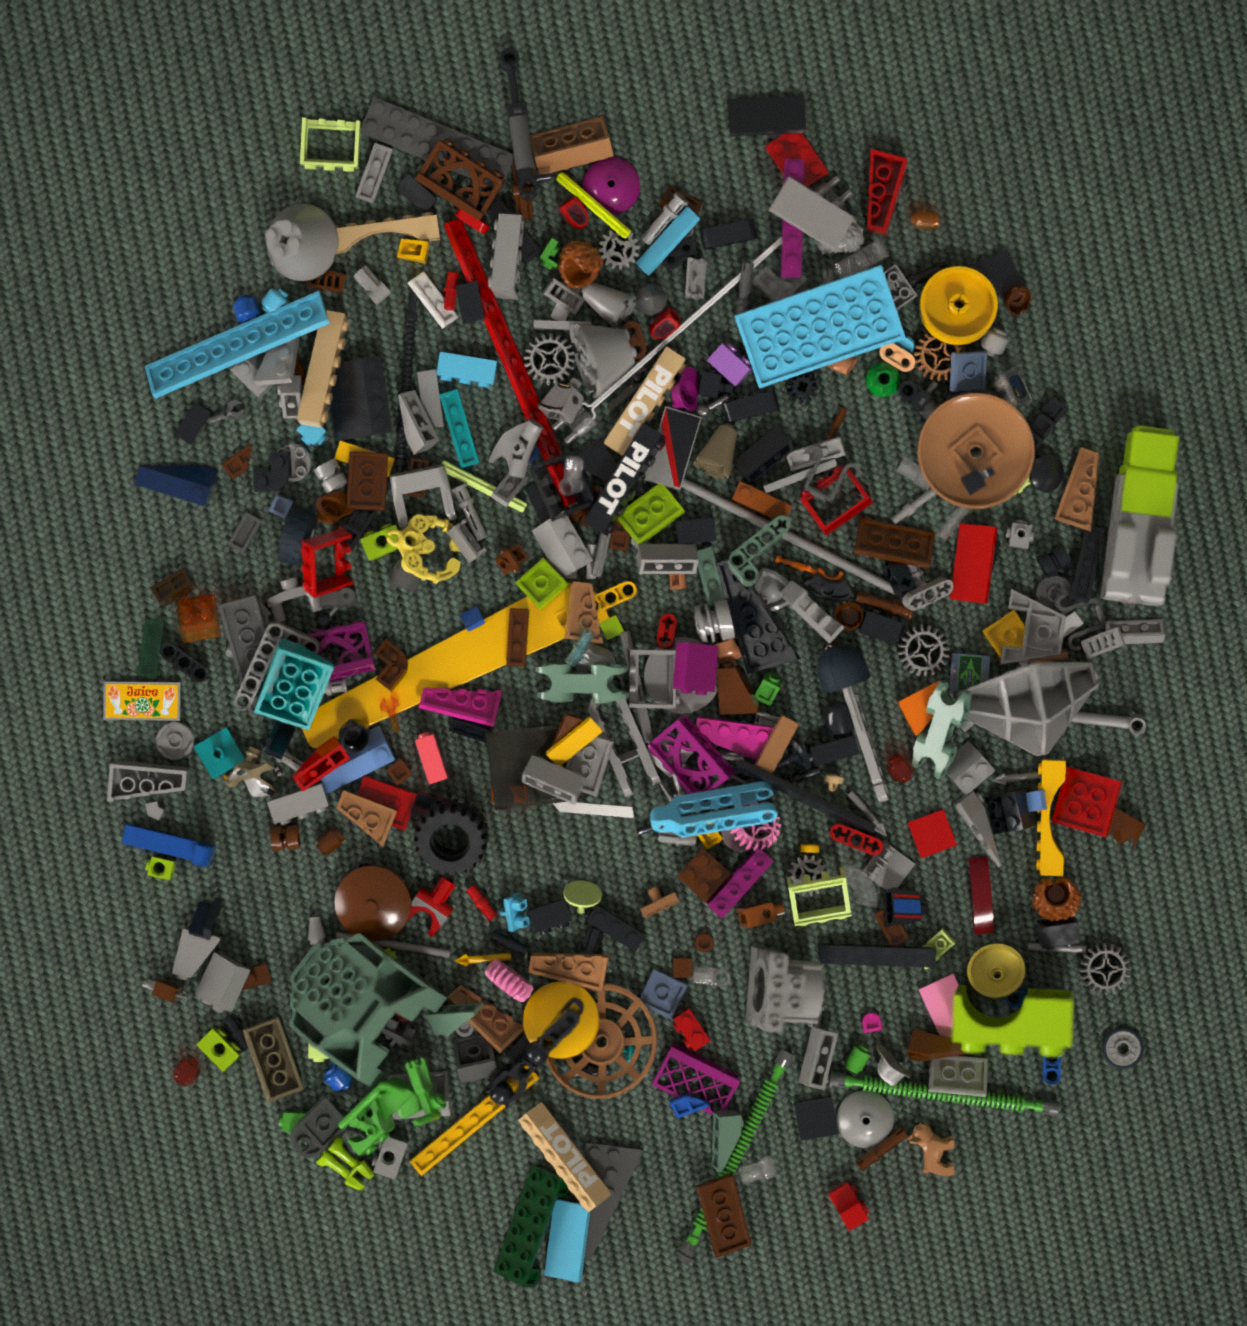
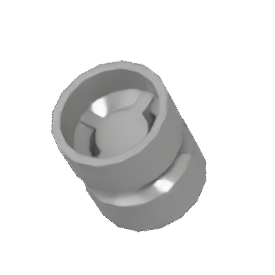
[314,459,348,494]

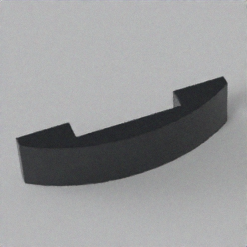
[344,482,391,550]

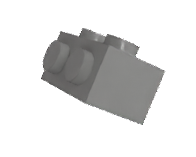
[277,376,303,418]

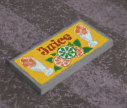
[103,682,181,721]

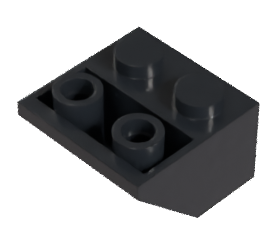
[985,787,1037,834]

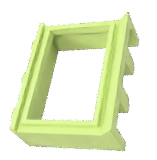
[300,117,362,172]
[786,867,852,926]

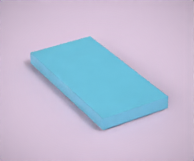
[544,1199,590,1283]

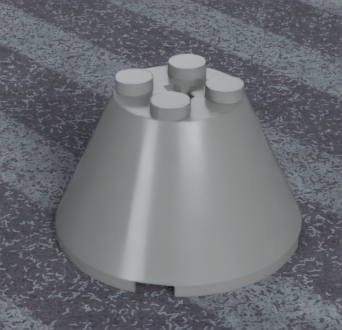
[265,204,338,281]
[570,323,636,398]

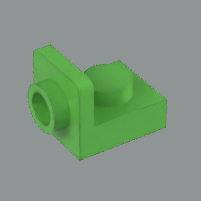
[540,238,560,270]
[755,672,783,706]

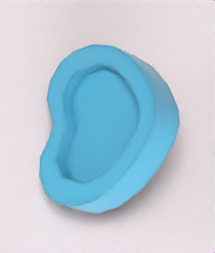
[895,336,915,354]

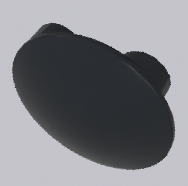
[1029,454,1064,492]

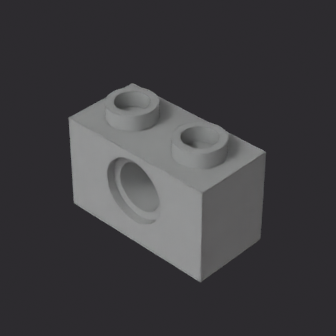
[372,1134,409,1180]

